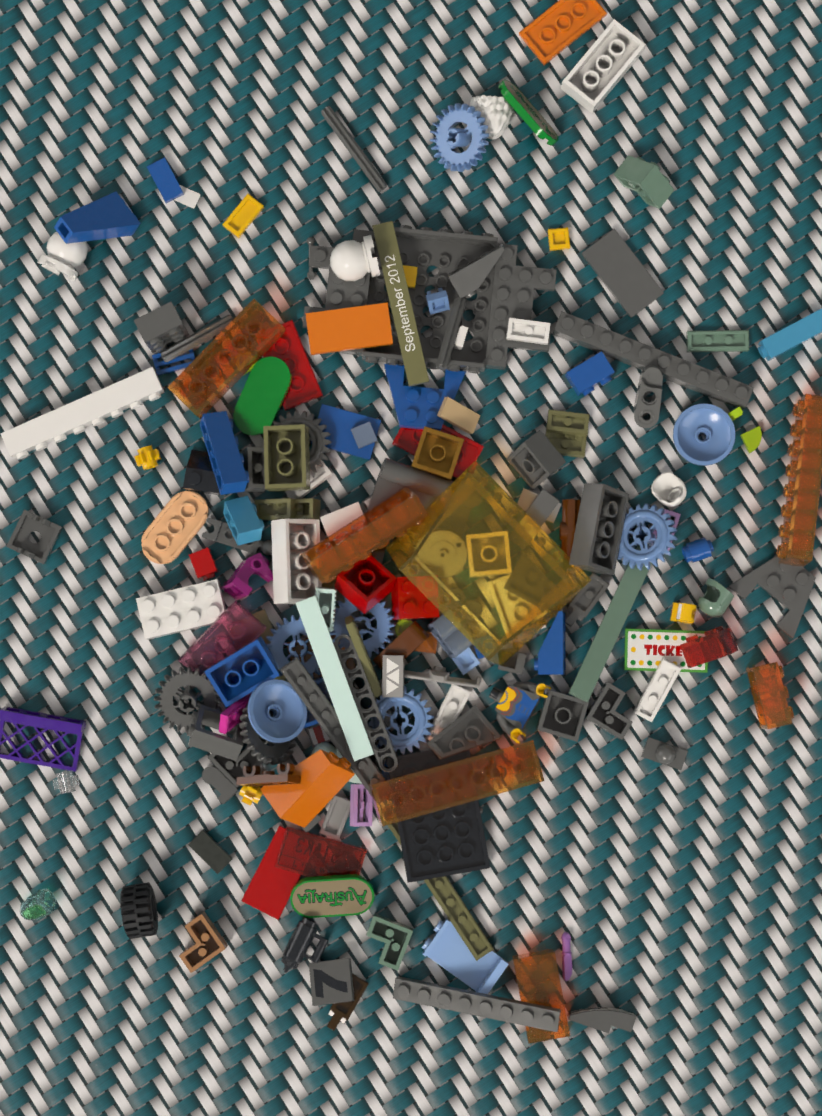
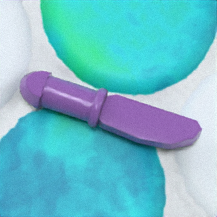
[561,932,572,981]

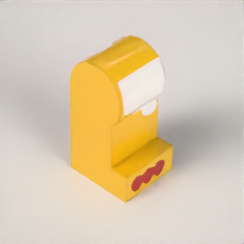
[670,602,697,624]

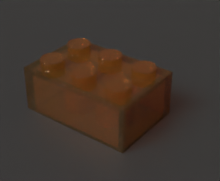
[746,662,794,729]

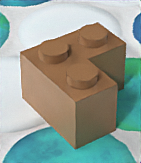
[179,911,228,973]

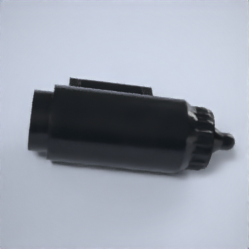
[281,917,329,973]

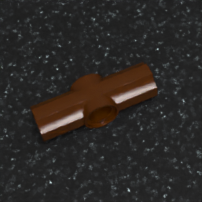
[560,499,580,562]

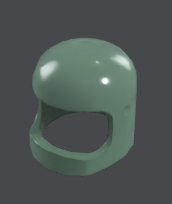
[698,578,734,618]

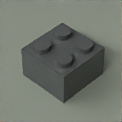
[536,690,589,742]

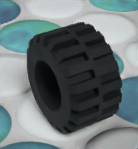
[120,882,158,939]

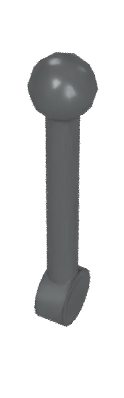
[307,237,315,280]

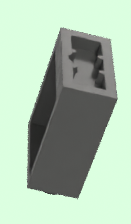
[187,704,244,761]

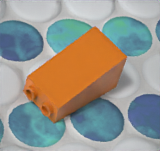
[260,749,355,828]

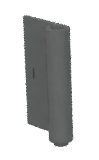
[365,458,481,537]

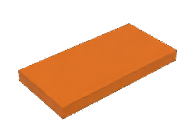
[519,0,607,65]
[305,302,393,355]

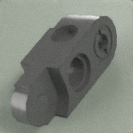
[633,364,663,428]

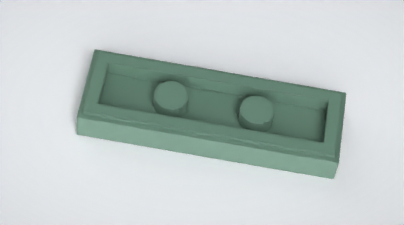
[686,330,749,352]

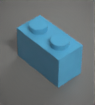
[223,496,264,546]

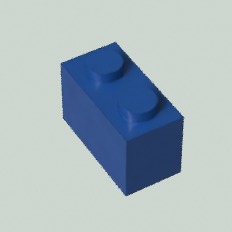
[565,351,615,396]

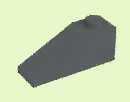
[448,243,505,298]

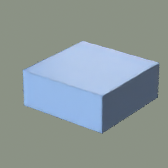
[452,647,480,675]

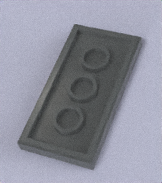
[582,229,664,318]

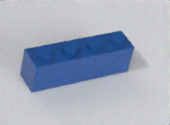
[200,411,249,495]

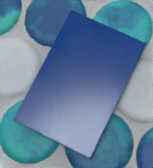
[311,404,381,460]

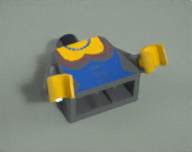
[489,681,551,744]

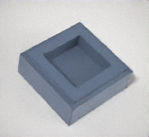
[351,421,378,449]

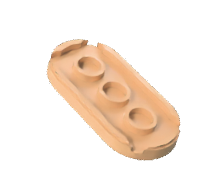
[141,491,209,564]

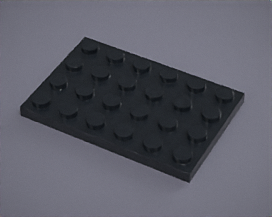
[386,750,490,883]

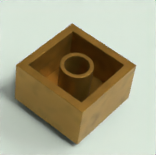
[411,426,464,480]

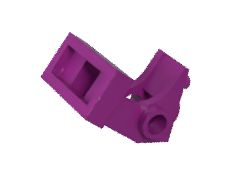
[221,553,273,601]

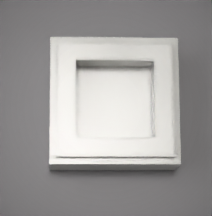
[454,325,468,350]

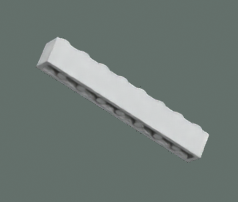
[0,367,165,460]

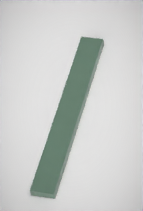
[568,546,652,702]

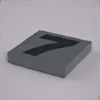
[309,958,355,1006]

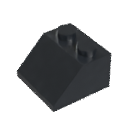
[183,450,227,496]

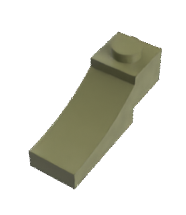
[254,498,321,521]

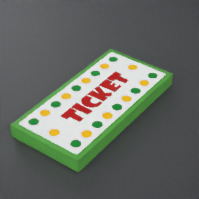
[624,629,708,673]

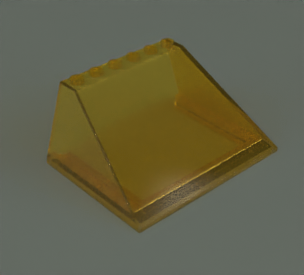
[386,461,591,666]

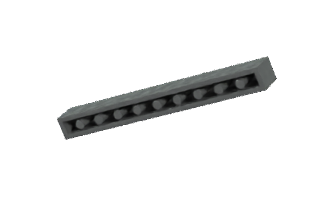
[552,311,754,410]

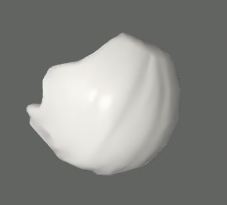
[651,472,687,507]

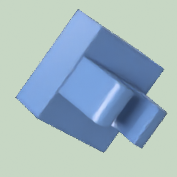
[426,288,450,315]

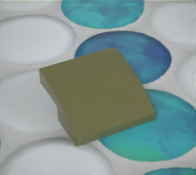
[545,410,590,458]

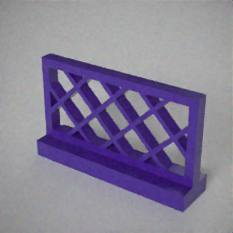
[0,706,86,772]

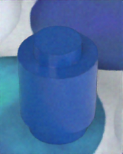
[681,537,714,563]

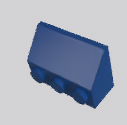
[204,636,280,707]

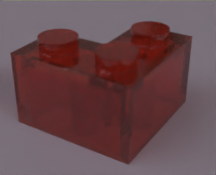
[680,626,738,669]

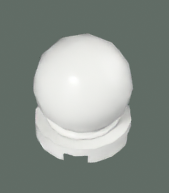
[37,231,88,281]
[330,235,380,281]

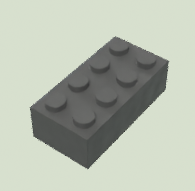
[569,483,629,575]

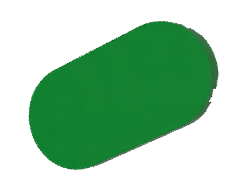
[233,357,292,436]

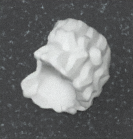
[470,95,513,140]

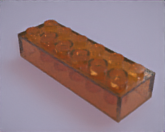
[167,299,286,419]
[301,487,428,584]

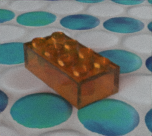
[512,949,570,1044]

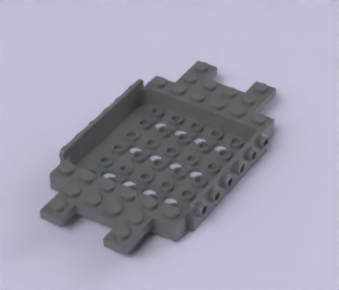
[303,223,557,374]

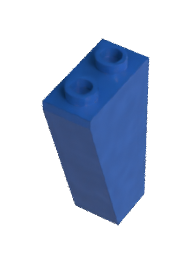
[54,192,141,244]

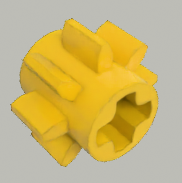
[134,445,161,470]
[239,786,263,805]

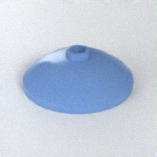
[673,404,735,466]
[248,679,307,743]

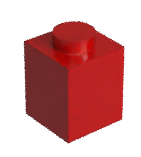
[189,547,219,581]

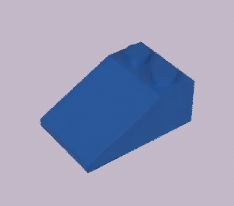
[534,611,566,675]

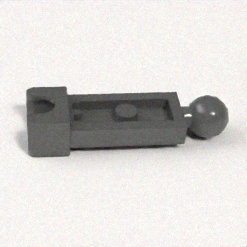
[202,517,272,556]

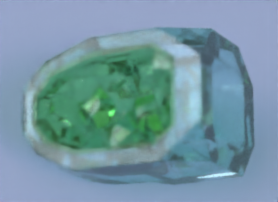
[20,888,56,920]

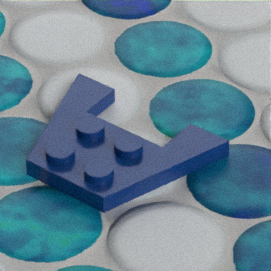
[384,364,466,431]

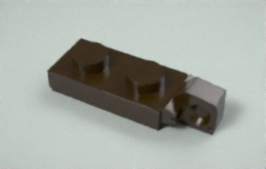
[327,973,369,1031]

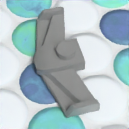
[404,666,481,688]

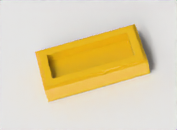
[222,194,264,239]

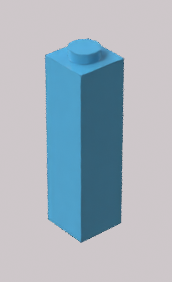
[758,309,822,362]

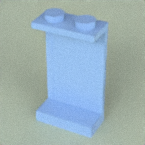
[421,918,508,994]

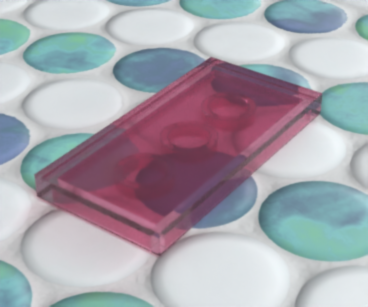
[179,601,266,678]

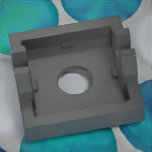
[6,509,63,564]

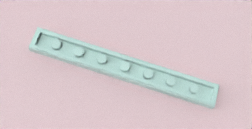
[296,595,374,761]

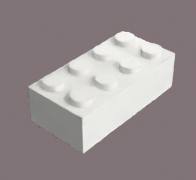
[561,19,646,113]
[271,519,322,604]
[136,579,229,640]

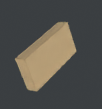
[437,397,480,434]

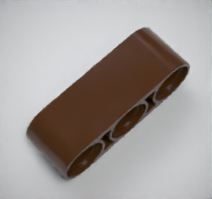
[373,621,429,670]

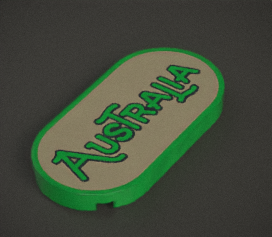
[498,79,559,146]
[290,874,374,918]

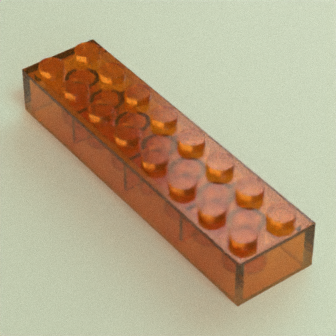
[776,394,822,567]
[369,740,544,826]

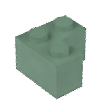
[614,155,674,209]
[366,913,413,971]

